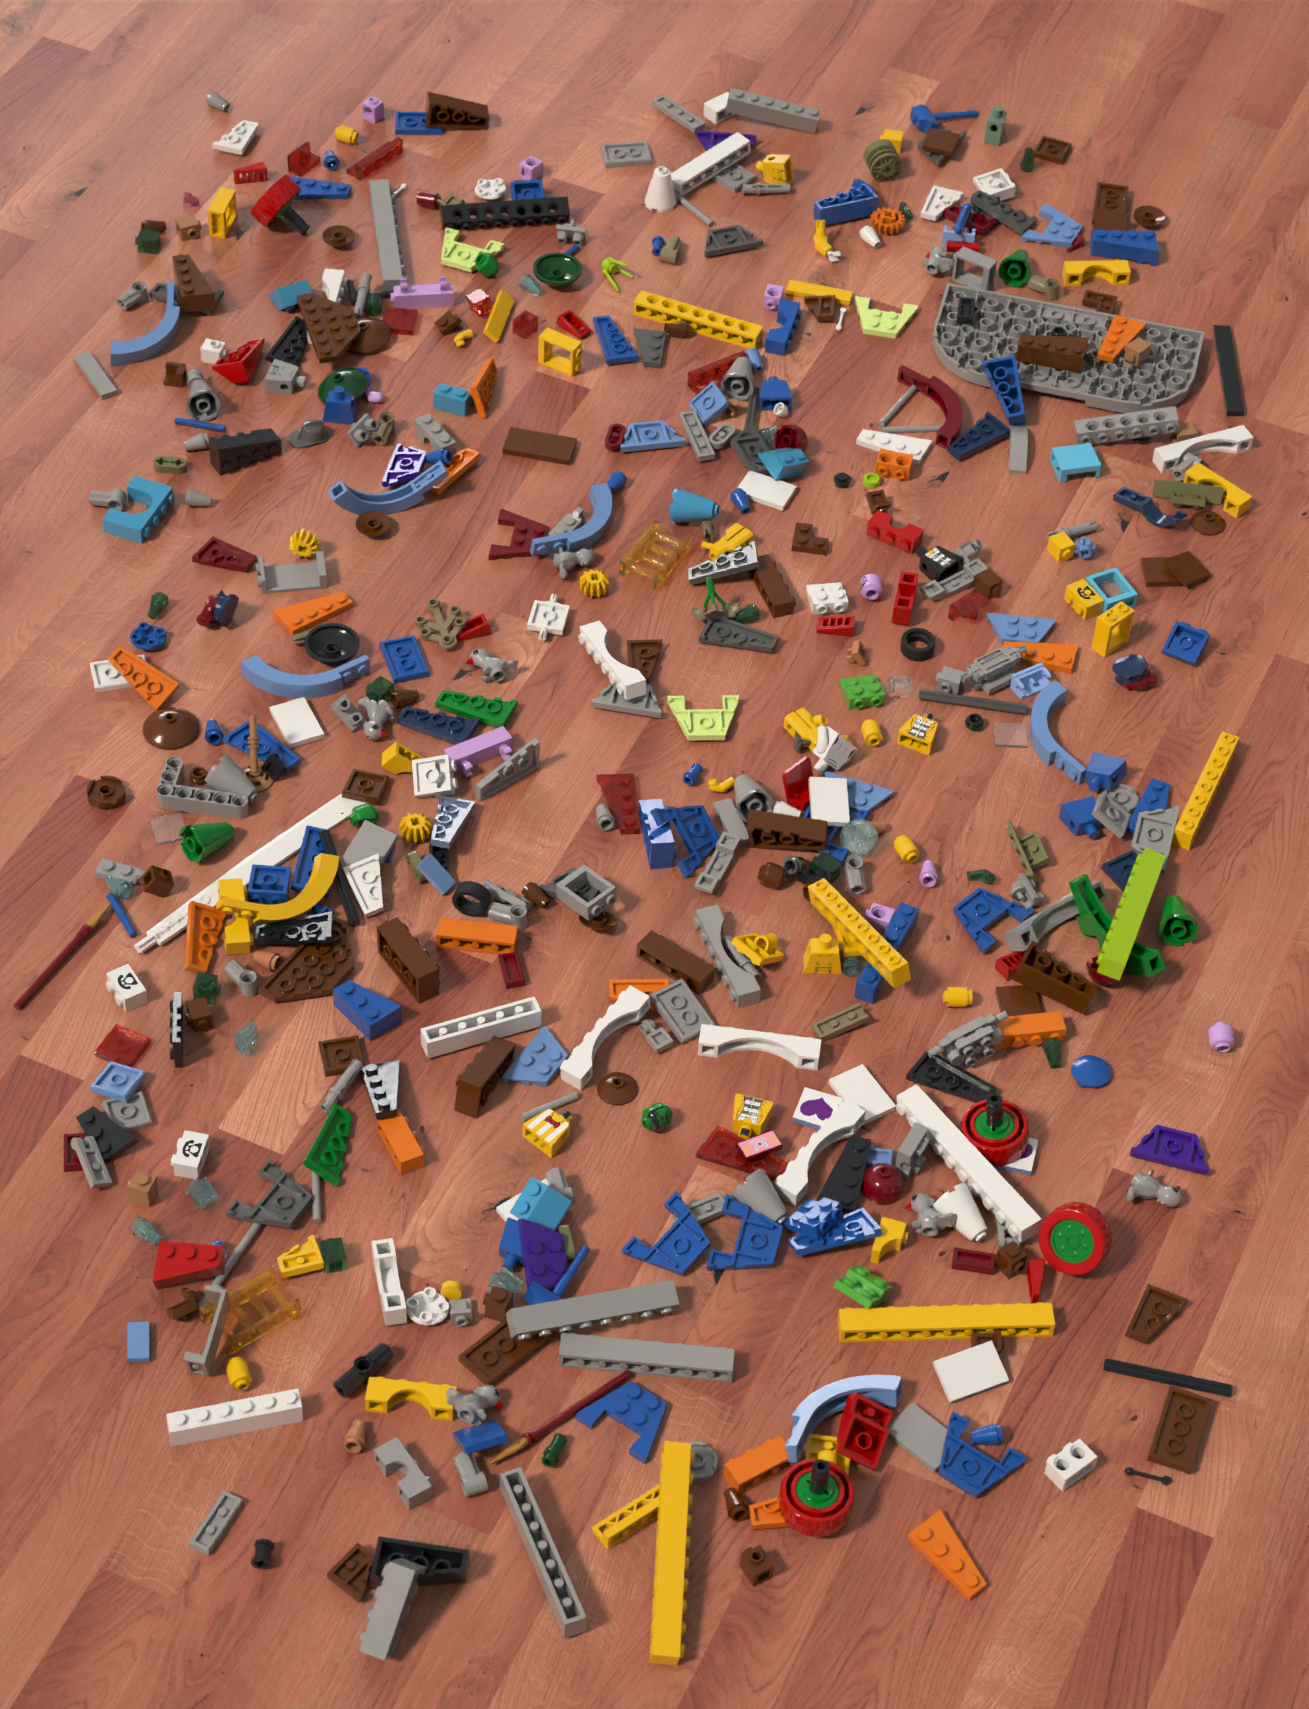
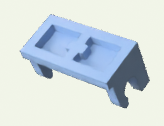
[941,226,976,246]
[1010,662,1052,700]

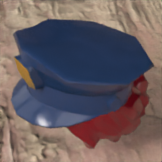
[196,590,239,627]
[1112,654,1158,691]

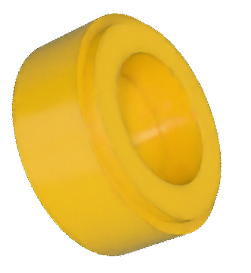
[440,1281,463,1300]

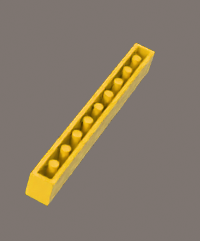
[837,1302,1055,1343]
[649,1441,694,1666]

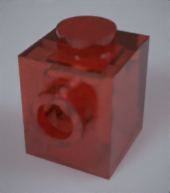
[466,288,493,317]
[513,310,538,339]

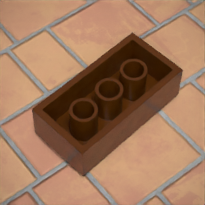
[377,917,440,1004]

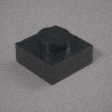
[261,754,286,781]

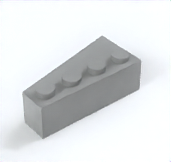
[359,1558,427,1661]

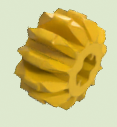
[289,529,320,559]
[579,569,610,598]
[399,811,432,844]

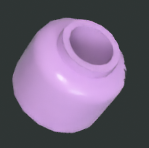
[860,574,883,600]
[1208,1022,1235,1053]

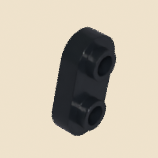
[429,843,449,871]
[797,868,831,883]

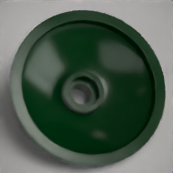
[533,252,582,287]
[318,368,367,404]

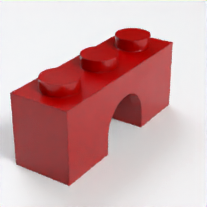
[866,510,924,554]
[891,571,919,625]

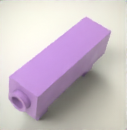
[390,276,454,309]
[444,726,512,778]

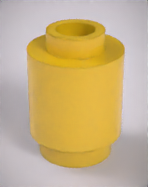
[334,125,359,145]
[861,719,883,746]
[894,835,920,863]
[943,987,972,1007]
[226,1357,252,1391]

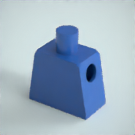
[759,376,792,411]
[323,386,358,425]
[1086,752,1127,792]
[1059,796,1101,839]
[499,1217,524,1272]

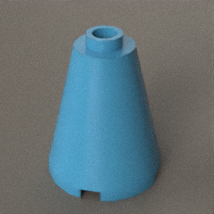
[669,488,719,523]

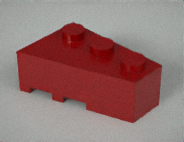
[152,1241,227,1290]

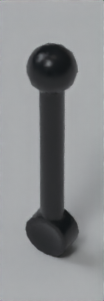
[1125,1467,1171,1486]

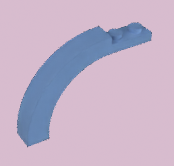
[110,281,180,365]
[328,460,450,515]
[530,483,612,556]
[241,655,370,699]
[1029,680,1086,785]
[785,1375,902,1463]

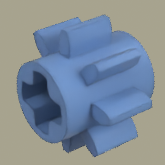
[1074,537,1096,559]

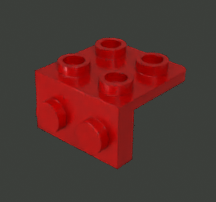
[782,756,813,811]

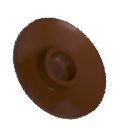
[1133,206,1165,227]
[322,225,355,247]
[356,511,391,537]
[1191,511,1225,536]
[579,911,618,932]
[597,1072,638,1106]

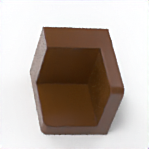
[163,362,187,388]

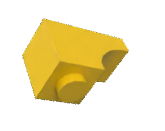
[382,741,424,775]
[870,1217,909,1264]

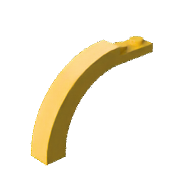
[216,853,339,924]

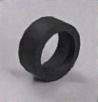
[900,628,935,661]
[452,881,491,917]

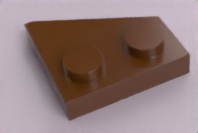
[804,295,836,322]
[327,1543,375,1603]

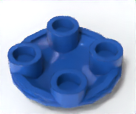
[130,622,167,651]
[1071,1055,1111,1088]

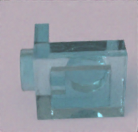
[235,1021,258,1057]
[185,1177,219,1210]
[486,1267,524,1299]

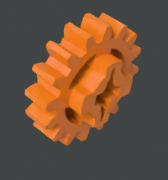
[870,207,905,234]

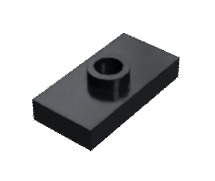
[956,297,976,324]

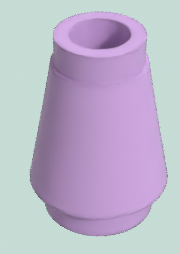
[919,860,938,888]

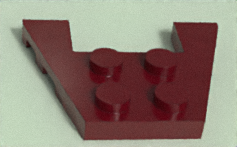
[489,509,550,560]

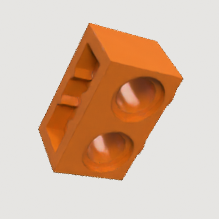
[875,449,914,481]

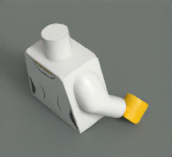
[813,715,857,774]

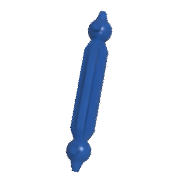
[952,203,974,234]

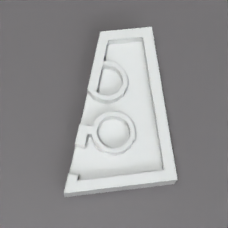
[212,120,259,155]
[920,185,964,221]
[343,854,384,918]

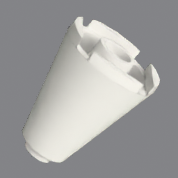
[645,166,676,213]
[932,1183,988,1242]

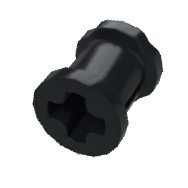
[251,1539,275,1569]

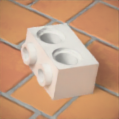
[1045,1439,1097,1492]

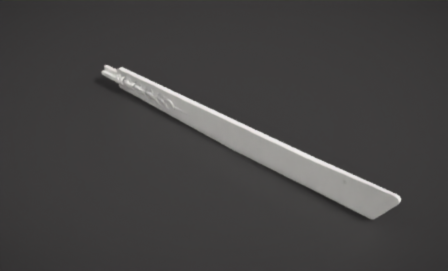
[134,793,371,954]

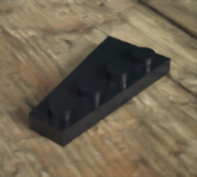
[255,911,334,945]
[170,992,183,1068]

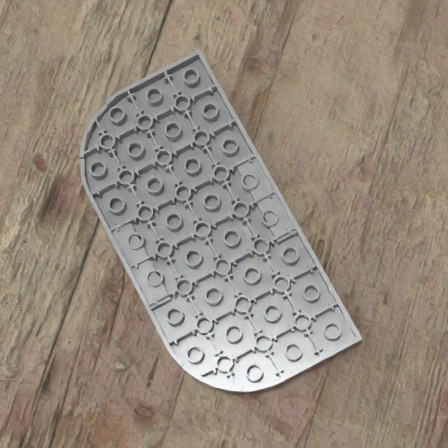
[933,283,1205,413]

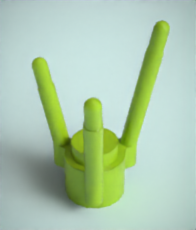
[602,257,634,292]

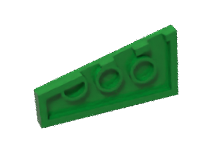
[435,690,518,728]
[302,1103,352,1187]

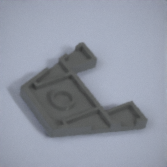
[226,1159,313,1229]

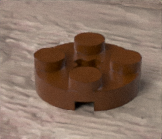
[86,775,125,810]

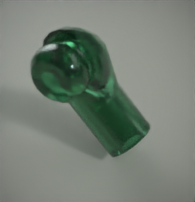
[898,202,914,220]
[967,869,995,885]

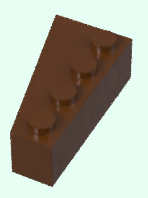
[424,91,489,130]
[172,254,215,313]
[1016,335,1089,373]
[747,809,829,850]
[1012,940,1097,1015]

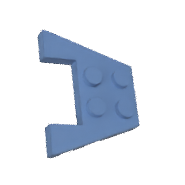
[1021,203,1083,248]

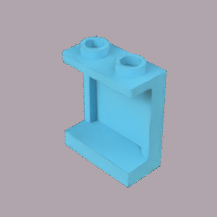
[1050,443,1102,483]

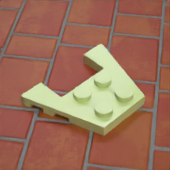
[441,227,504,272]
[855,296,918,339]
[667,695,739,741]

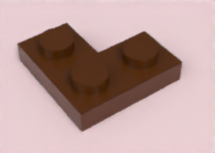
[1082,290,1118,314]
[791,522,829,556]

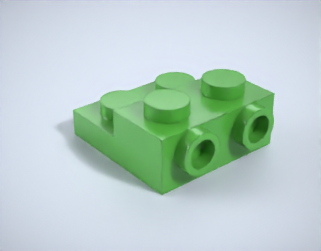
[839,674,885,710]
[833,1265,892,1309]

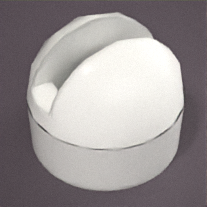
[773,402,788,417]

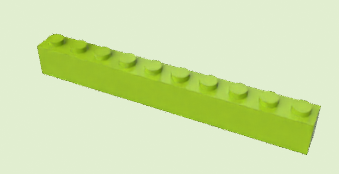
[1096,848,1166,981]

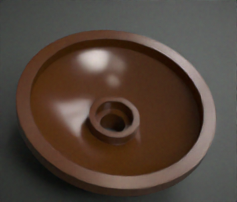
[347,317,390,355]
[143,707,199,750]

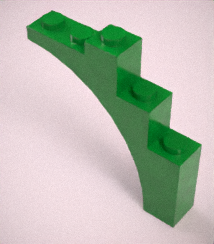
[1069,874,1166,977]

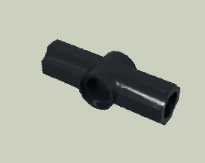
[333,1343,394,1398]

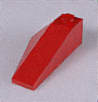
[212,338,265,384]

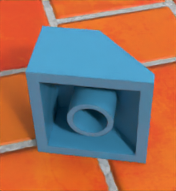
[268,279,312,311]
[433,383,474,417]
[757,448,809,481]
[510,1177,573,1231]

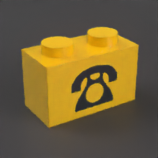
[1064,579,1104,620]

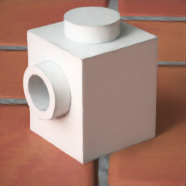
[200,338,228,364]

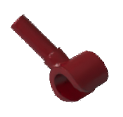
[1066,235,1085,252]

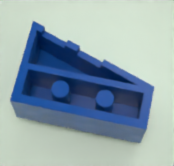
[333,980,402,1041]

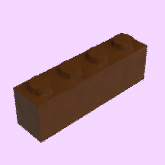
[748,554,796,618]
[636,930,714,995]

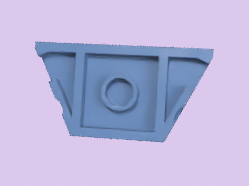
[620,420,685,452]
[986,613,1056,644]
[824,771,894,814]
[502,1026,568,1087]

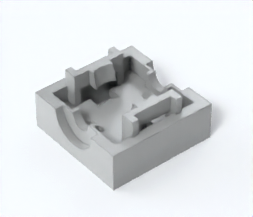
[895,1122,929,1181]

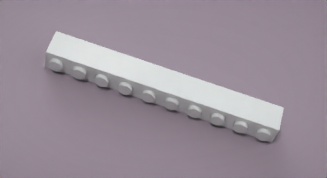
[896,1084,1042,1243]

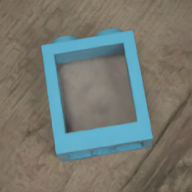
[1085,568,1138,614]

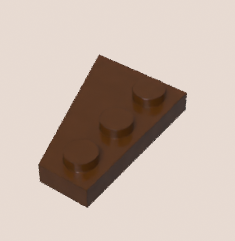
[626,639,663,684]
[1125,1284,1188,1344]

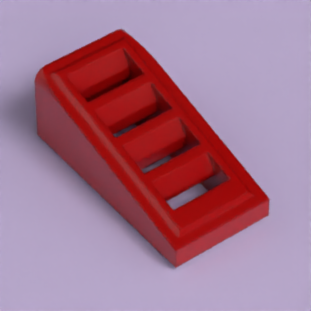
[233,162,268,184]
[556,310,592,339]
[451,613,492,642]
[817,615,855,637]
[995,950,1026,980]
[1026,1259,1046,1304]

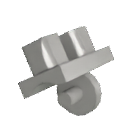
[556,219,586,246]
[347,413,379,447]
[955,539,984,564]
[330,694,366,731]
[1010,873,1044,909]

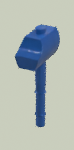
[910,105,979,134]
[524,1245,590,1305]

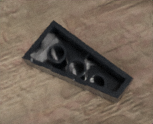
[209,428,282,476]
[370,1536,470,1590]

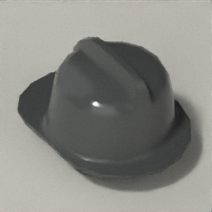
[288,419,329,448]

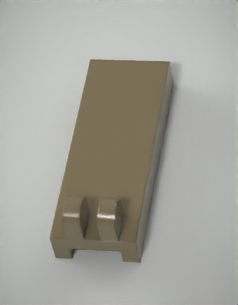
[811,1003,869,1042]

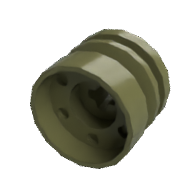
[863,139,903,182]

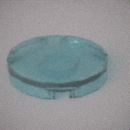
[840,819,878,857]

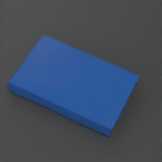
[395,112,442,135]
[379,635,429,684]

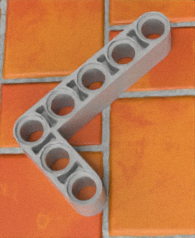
[156,756,249,820]

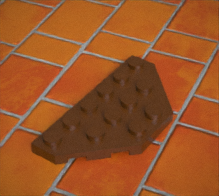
[297,293,361,364]
[258,917,354,1003]

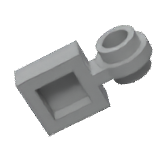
[639,1019,673,1054]

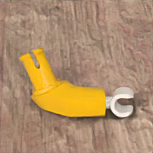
[813,220,841,262]

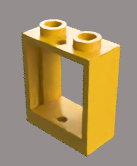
[208,187,237,239]
[538,328,583,377]
[1091,601,1135,658]

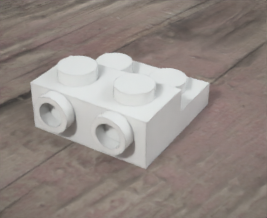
[973,168,1016,201]
[806,582,848,615]
[412,754,458,798]

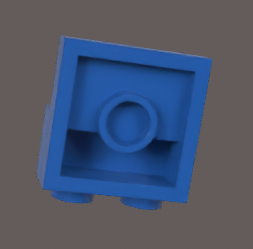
[510,179,545,200]
[1162,621,1210,666]
[247,864,291,905]
[784,1197,843,1240]

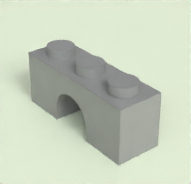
[414,413,456,456]
[374,1437,434,1510]

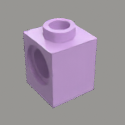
[362,96,384,124]
[519,155,543,180]
[763,284,784,311]
[864,903,895,934]

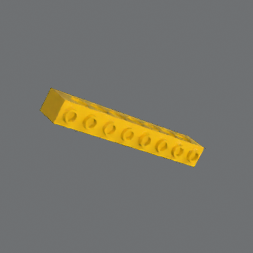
[633,290,763,349]
[1171,731,1240,850]
[808,878,911,989]

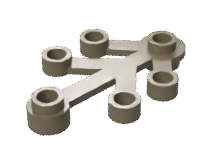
[415,598,466,651]

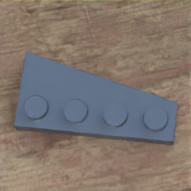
[431,795,475,849]

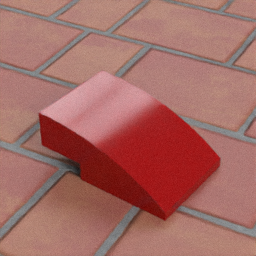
[836,1392,893,1471]

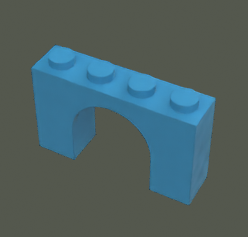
[102,476,175,544]

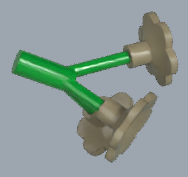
[691,577,741,621]

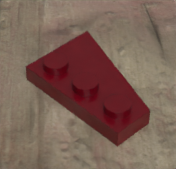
[942,204,999,234]
[192,537,257,572]

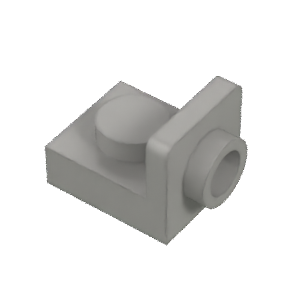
[449,1298,472,1326]

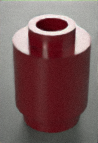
[417,191,441,209]

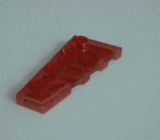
[696,1126,788,1181]

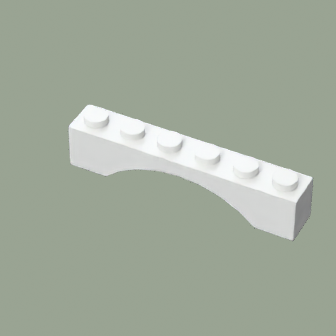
[307,268,347,344]
[1152,425,1254,474]
[578,621,646,700]
[560,985,650,1090]
[698,1024,821,1071]
[774,1099,865,1207]

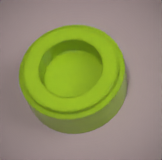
[863,473,880,489]

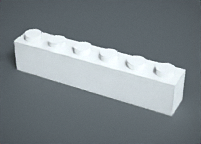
[671,132,751,196]
[421,996,542,1059]
[166,1388,303,1447]

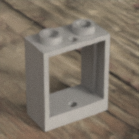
[952,247,997,291]
[556,864,617,921]

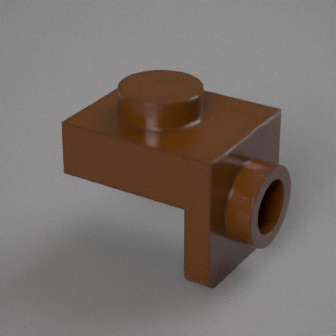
[434,311,463,336]
[866,489,891,514]
[166,1287,198,1321]
[970,1330,1005,1355]

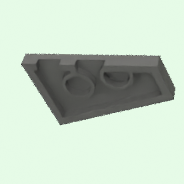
[633,328,666,369]

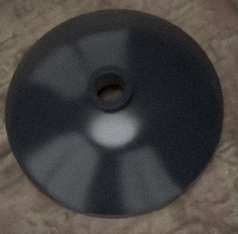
[305,623,360,665]

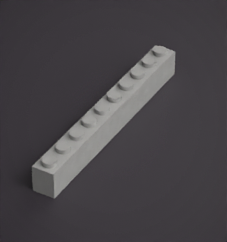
[369,179,405,292]

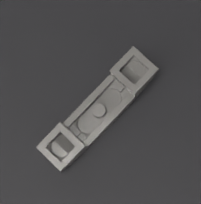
[1009,425,1028,474]
[920,558,988,600]
[694,831,741,894]

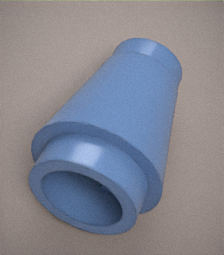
[744,348,763,373]

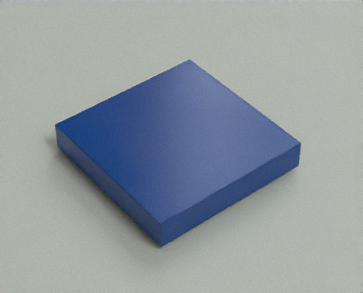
[453,1419,508,1455]

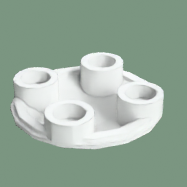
[475,178,506,200]
[406,1287,449,1325]

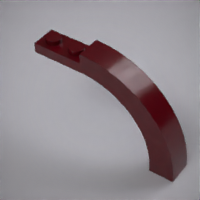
[897,365,963,450]

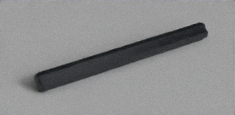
[319,829,360,927]
[1103,1358,1232,1397]

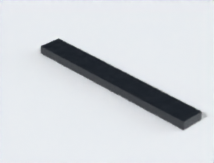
[1213,325,1244,416]

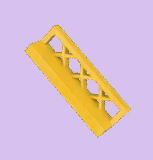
[591,1484,659,1550]

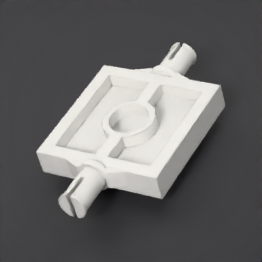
[527,593,570,641]

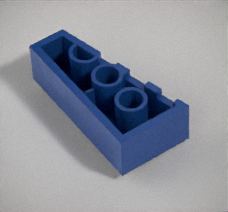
[813,183,879,226]
[1089,230,1159,266]
[982,355,1027,426]
[638,799,676,869]

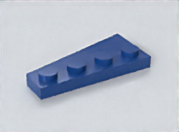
[289,176,351,200]
[1125,778,1169,835]
[788,1207,882,1257]

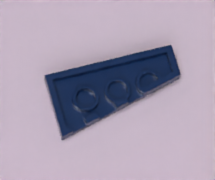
[948,412,1010,461]
[397,707,480,745]

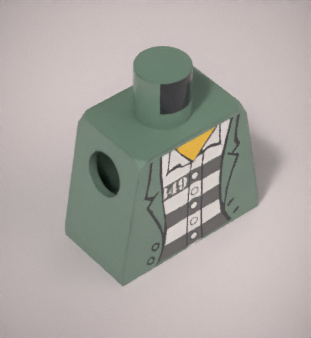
[984,105,1007,146]

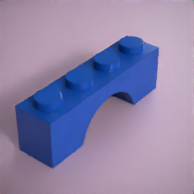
[765,299,802,356]

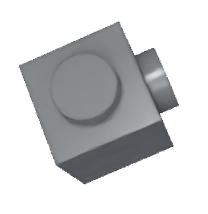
[935,666,965,694]

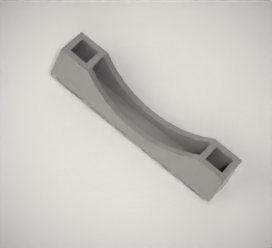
[1003,881,1109,952]
[693,904,761,1008]

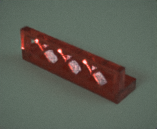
[347,137,403,181]
[687,351,754,395]

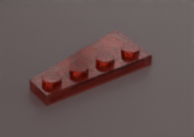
[596,773,640,835]

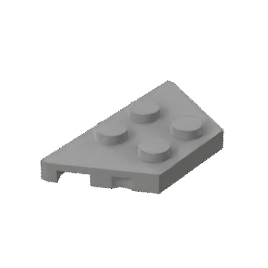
[591,683,661,718]
[1130,806,1180,873]

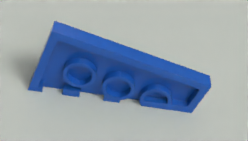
[593,315,639,364]
[223,721,301,773]
[290,825,329,898]

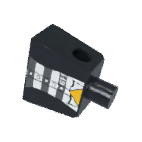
[917,546,961,582]

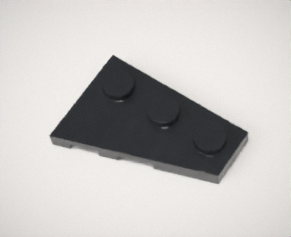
[76,1106,139,1164]

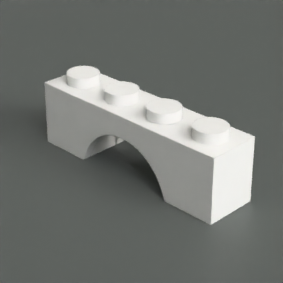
[372,1238,407,1326]

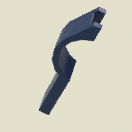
[1113,487,1187,527]

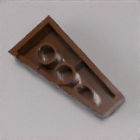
[454,1036,516,1119]

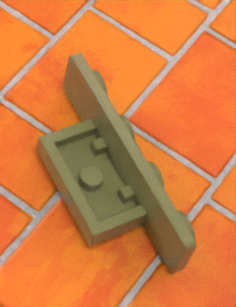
[1152,479,1223,509]
[1006,820,1051,885]

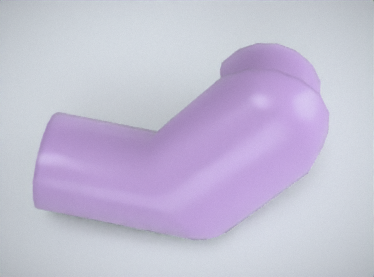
[364,387,385,403]

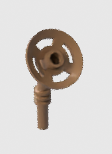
[241,715,274,793]

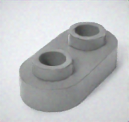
[709,424,735,449]

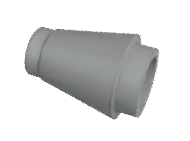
[206,91,230,112]
[184,433,209,452]
[185,490,211,507]
[596,804,615,831]

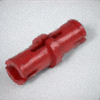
[946,240,979,252]

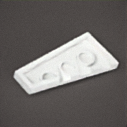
[856,429,932,466]

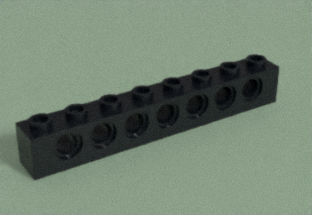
[440,196,570,230]

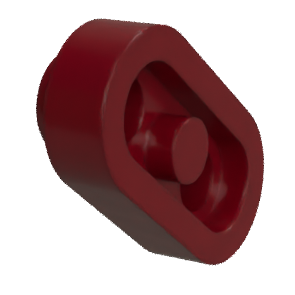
[605,424,626,451]

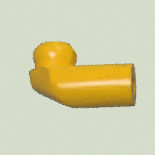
[454,330,473,347]
[708,777,735,792]

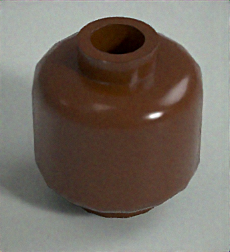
[757,862,787,890]

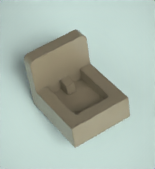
[437,192,465,209]

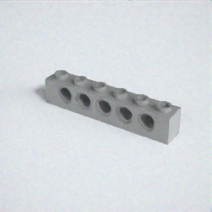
[1074,406,1179,445]

